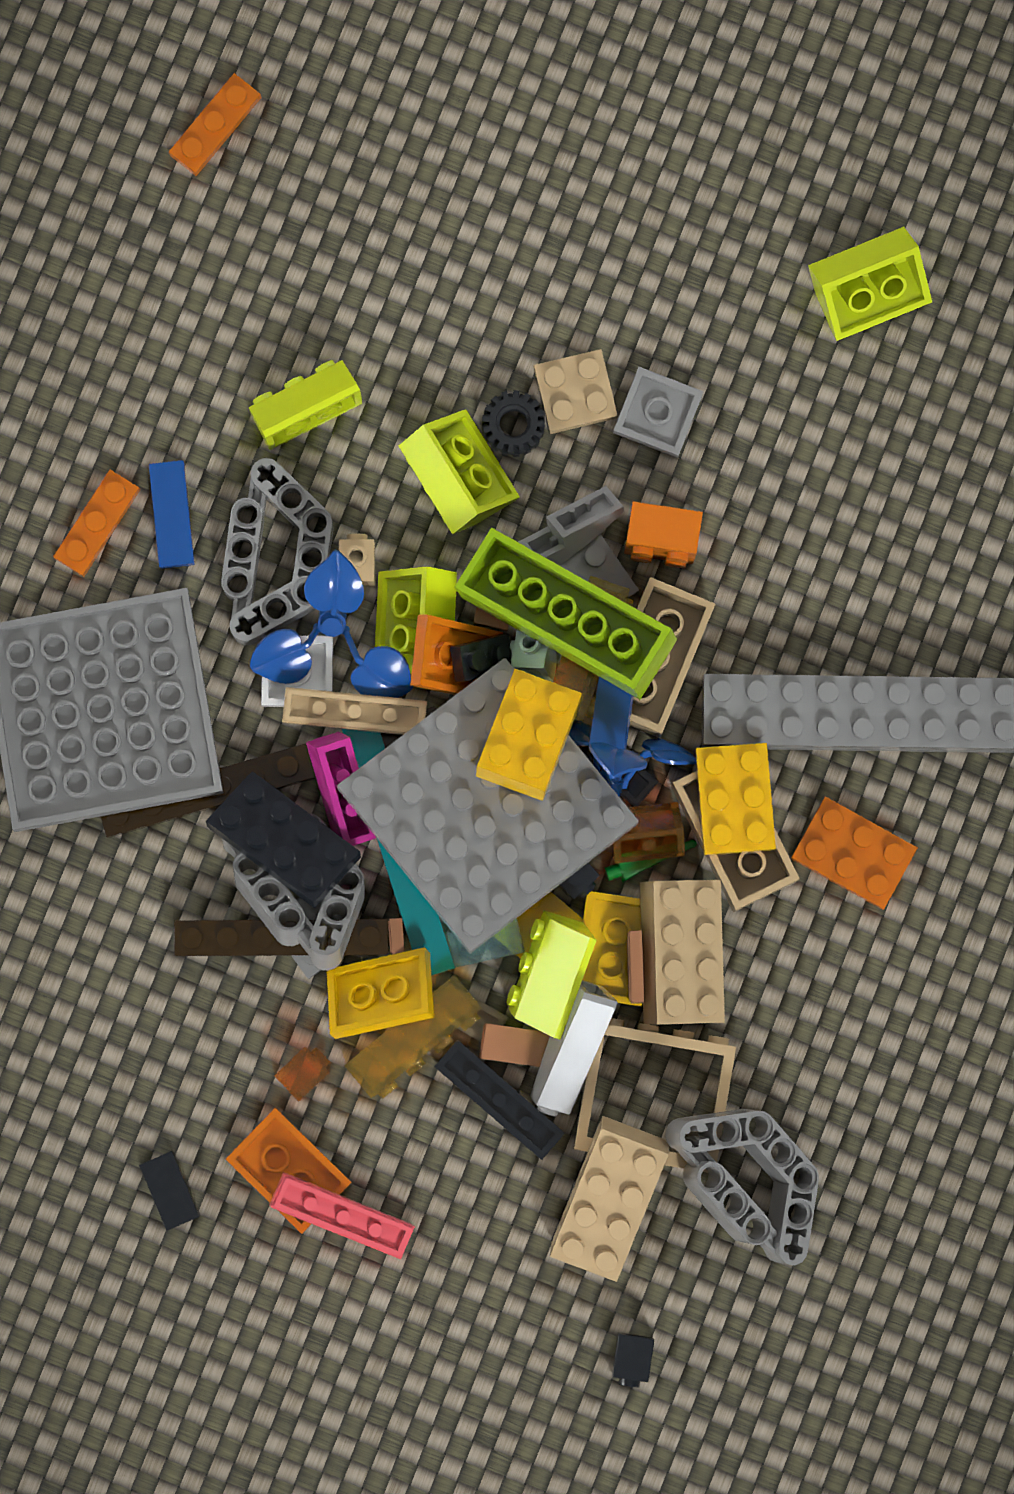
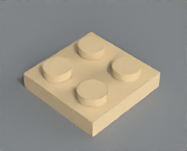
[534,349,618,434]

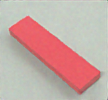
[269,1172,415,1259]

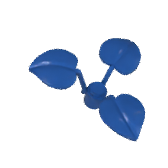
[250,550,414,698]
[568,721,696,797]

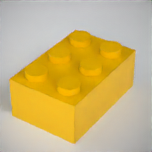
[476,669,582,801]

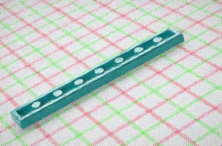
[342,729,455,976]

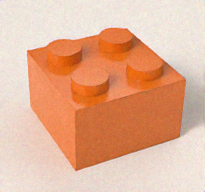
[624,501,703,568]

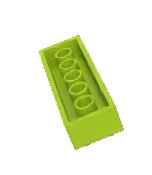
[454,527,677,700]

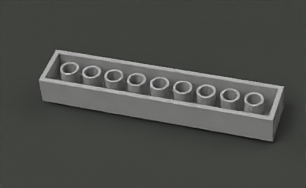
[701,674,1014,753]

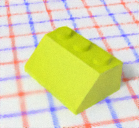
[808,227,932,341]
[249,360,362,450]
[398,409,520,534]
[375,566,457,674]
[507,910,596,1040]

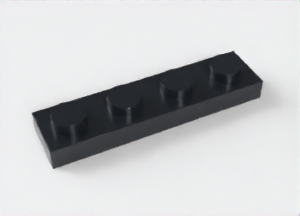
[434,1040,565,1160]

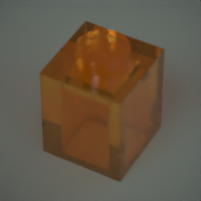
[274,1046,331,1102]

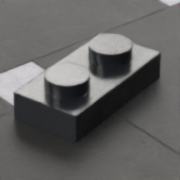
[450,634,512,682]

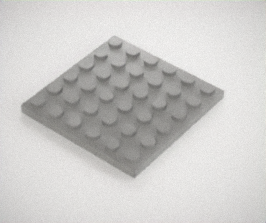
[0,588,224,832]
[337,658,639,954]

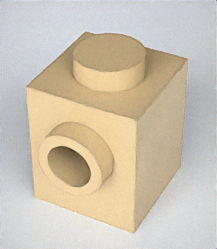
[339,534,375,586]

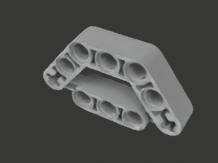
[221,458,334,645]
[222,813,365,971]
[665,1109,819,1265]

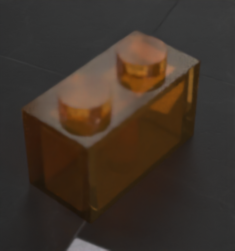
[611,802,685,864]

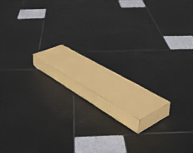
[282,687,427,735]

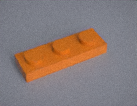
[169,73,262,176]
[53,469,140,577]

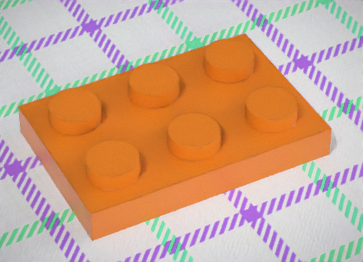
[410,614,503,695]
[790,796,918,910]
[226,1108,352,1234]

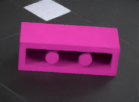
[306,731,376,846]

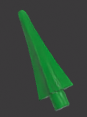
[604,840,697,882]

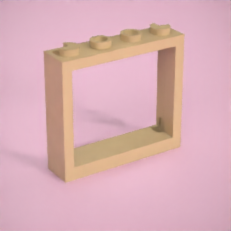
[573,1018,736,1173]

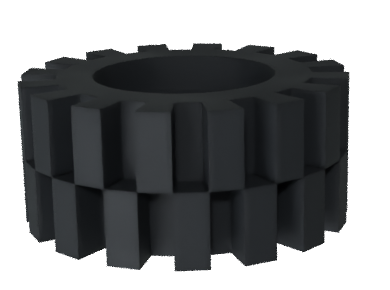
[482,390,545,457]

